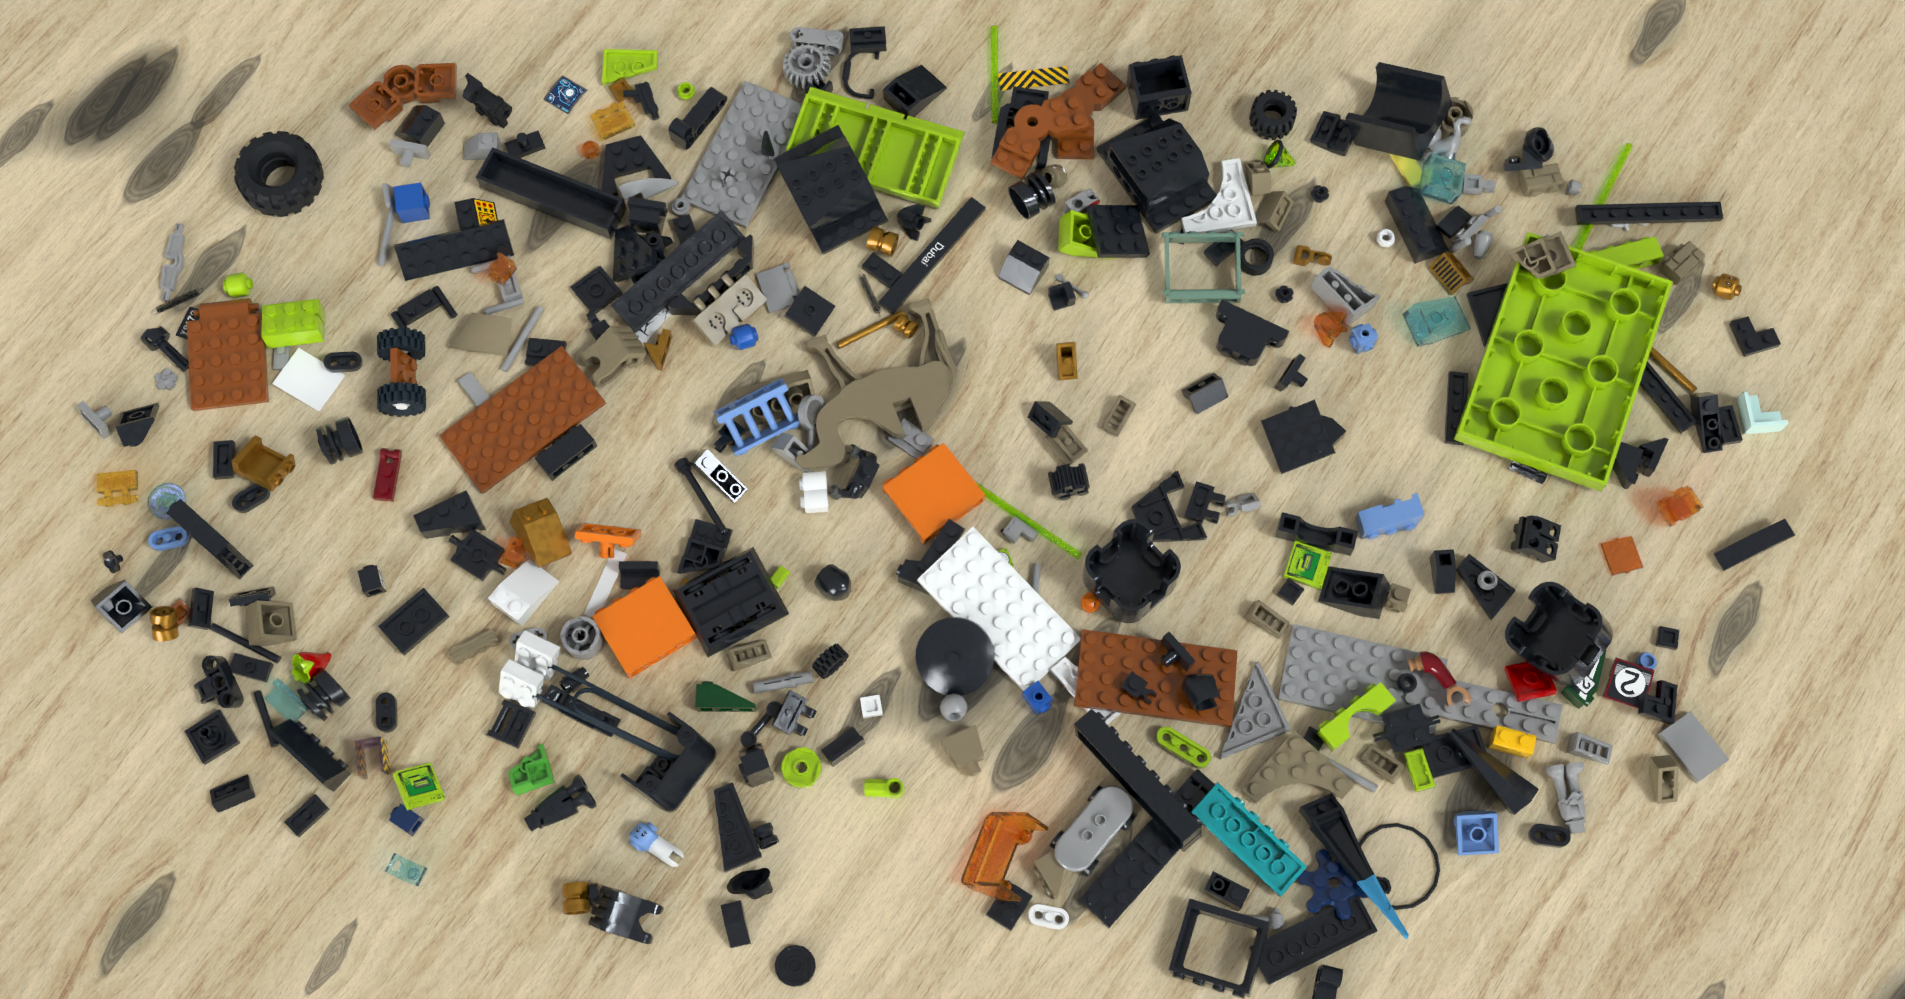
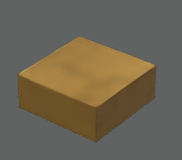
[609,77,633,103]

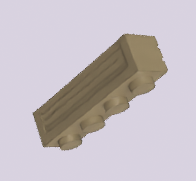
[448,629,500,665]

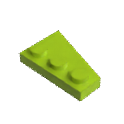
[602,49,658,85]

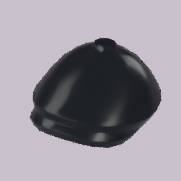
[1524,127,1554,162]

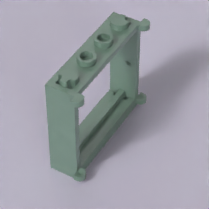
[1162,231,1245,304]

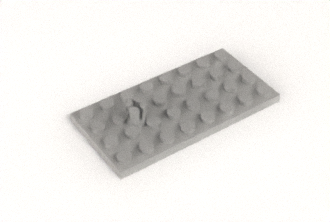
[680,81,802,229]

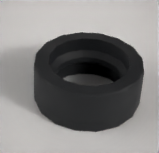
[1240,238,1274,276]

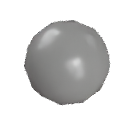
[940,693,968,721]

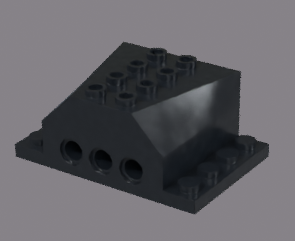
[1097,113,1217,234]
[774,125,888,255]

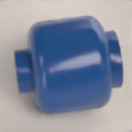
[729,324,758,350]

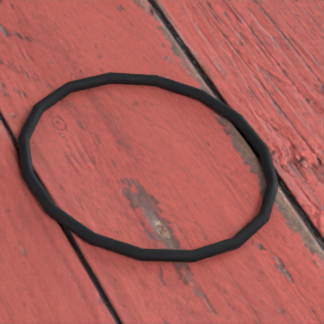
[1359,823,1440,910]

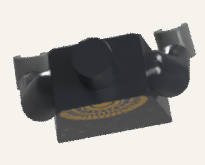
[828,444,880,500]

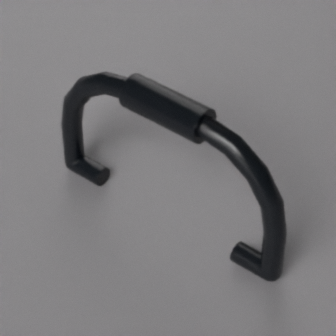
[842,52,880,99]

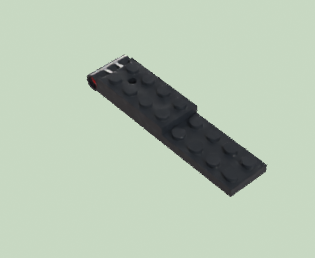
[1079,769,1215,928]

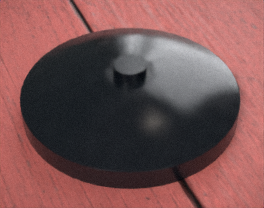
[916,617,995,696]

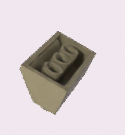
[735,370,818,432]

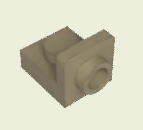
[1385,583,1411,613]

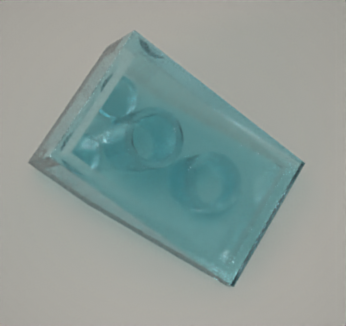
[1402,296,1471,347]

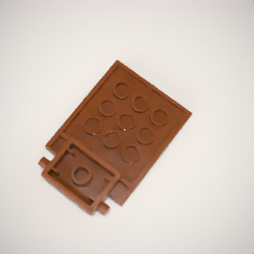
[187,298,269,411]

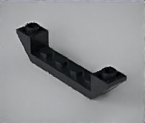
[668,234,754,315]

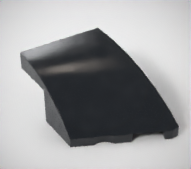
[677,519,733,574]

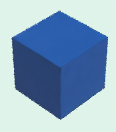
[394,182,430,223]

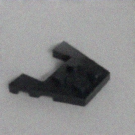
[602,135,671,196]
[1131,471,1207,542]

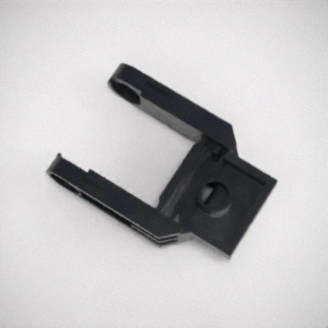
[991,86,1051,170]

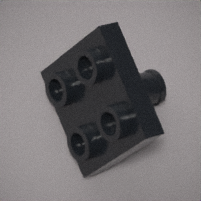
[185,709,240,765]

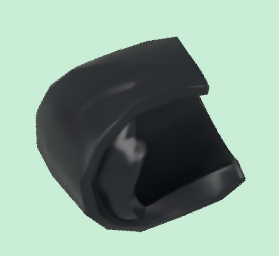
[814,564,851,601]
[1182,673,1220,711]

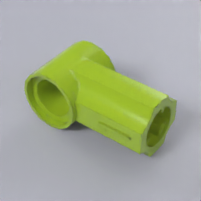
[864,778,905,799]

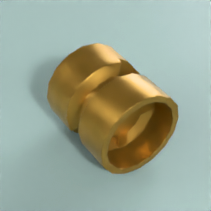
[866,226,899,257]
[150,606,179,642]
[562,882,590,915]

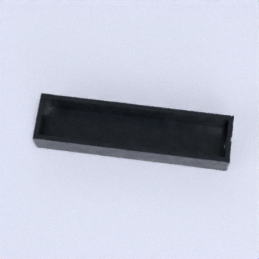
[476,147,627,239]
[1074,709,1202,852]

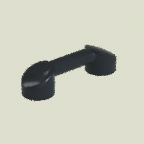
[740,701,781,748]

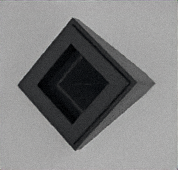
[761,131,775,157]

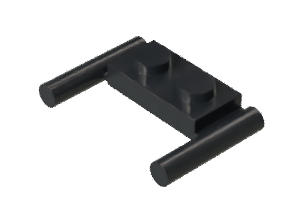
[391,286,458,329]

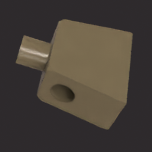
[941,725,984,777]

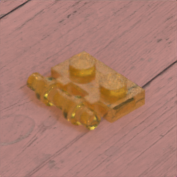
[590,101,635,141]
[97,470,139,507]

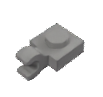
[1462,174,1496,195]
[1225,492,1261,517]

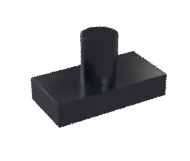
[504,130,545,158]
[1274,354,1308,392]
[1160,632,1195,672]

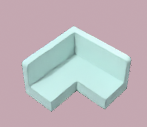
[1736,391,1789,434]

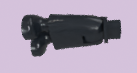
[524,774,597,832]

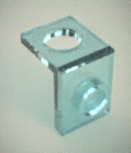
[385,853,427,887]

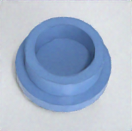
[1636,652,1657,670]

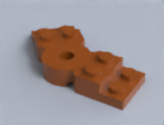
[349,63,457,130]
[1057,63,1126,159]
[990,94,1090,181]

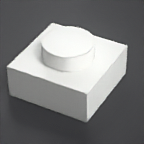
[860,695,883,719]

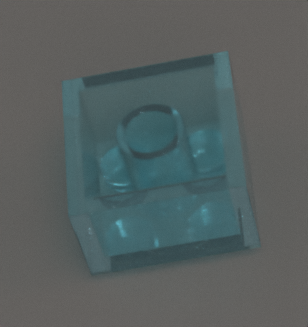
[1418,153,1466,204]

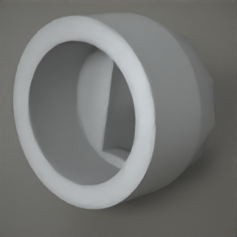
[1566,179,1582,195]

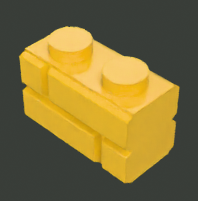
[1488,725,1536,759]

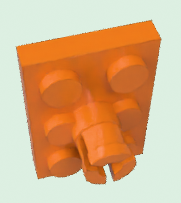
[575,523,641,559]

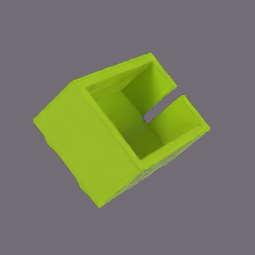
[261,299,325,349]

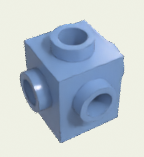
[1349,323,1378,354]

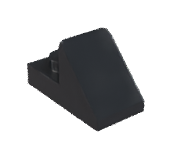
[1504,144,1543,171]
[1638,438,1669,477]

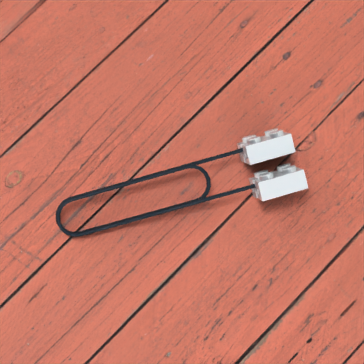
[499,631,680,762]

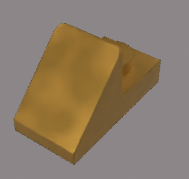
[643,329,672,371]
[1056,342,1078,381]

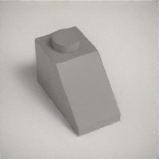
[464,132,501,160]
[771,433,810,473]

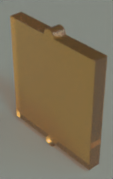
[1601,536,1643,576]

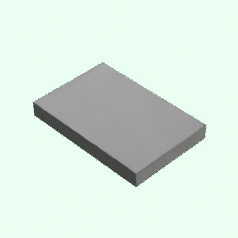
[1658,711,1729,783]

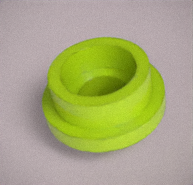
[677,82,695,100]

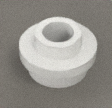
[1376,229,1395,247]

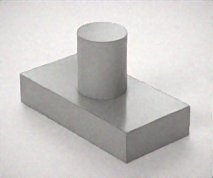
[389,139,430,167]
[77,401,112,439]

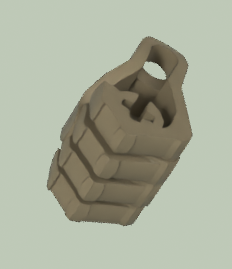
[579,326,647,387]

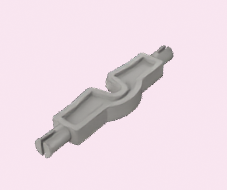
[160,223,185,302]

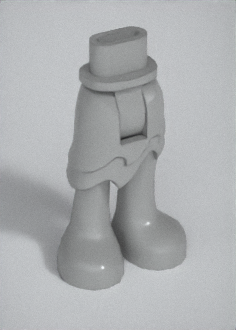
[1546,762,1586,834]

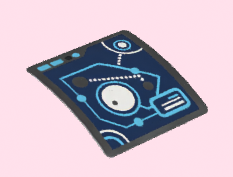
[544,76,587,114]

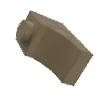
[1649,755,1679,804]

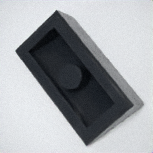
[210,775,255,812]

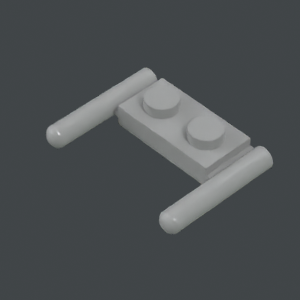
[471,255,525,315]

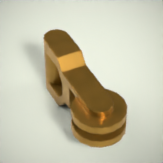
[1293,245,1332,266]

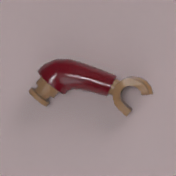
[1407,651,1471,706]

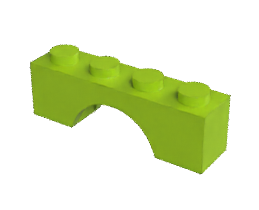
[1317,682,1396,752]

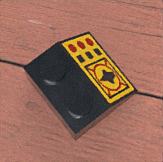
[454,198,498,229]

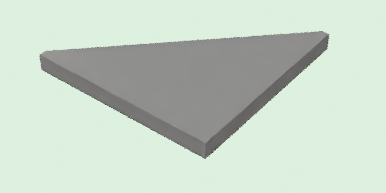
[1219,661,1291,760]

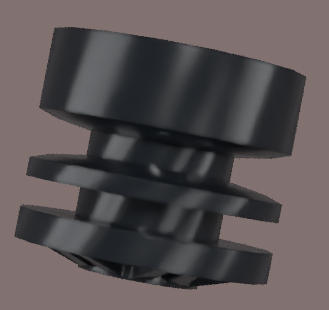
[1008,171,1056,220]
[316,416,363,465]
[297,668,351,721]

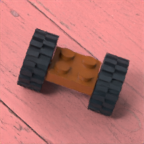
[377,327,426,417]

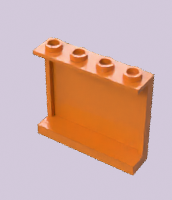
[882,443,985,545]
[592,576,697,679]

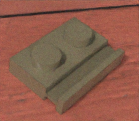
[1042,425,1088,465]

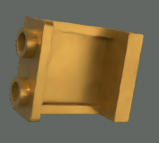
[232,435,296,492]

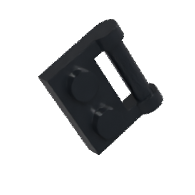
[486,699,536,749]

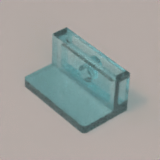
[265,678,308,722]

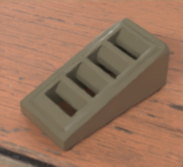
[1101,395,1136,437]
[1244,600,1290,639]
[727,639,772,672]
[1359,743,1405,784]

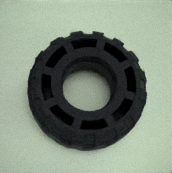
[234,131,324,217]

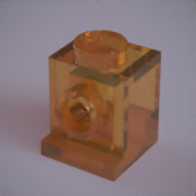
[487,252,517,286]
[500,536,527,569]

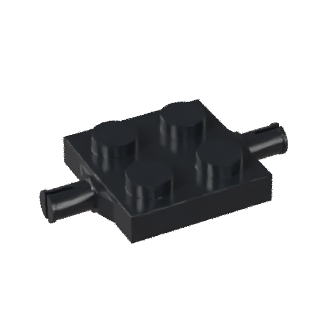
[449,529,507,582]
[1373,703,1441,754]

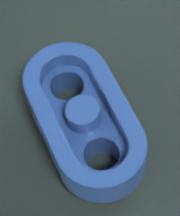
[148,526,189,551]

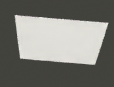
[272,348,345,411]

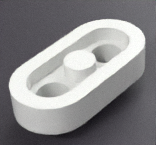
[1028,904,1069,930]

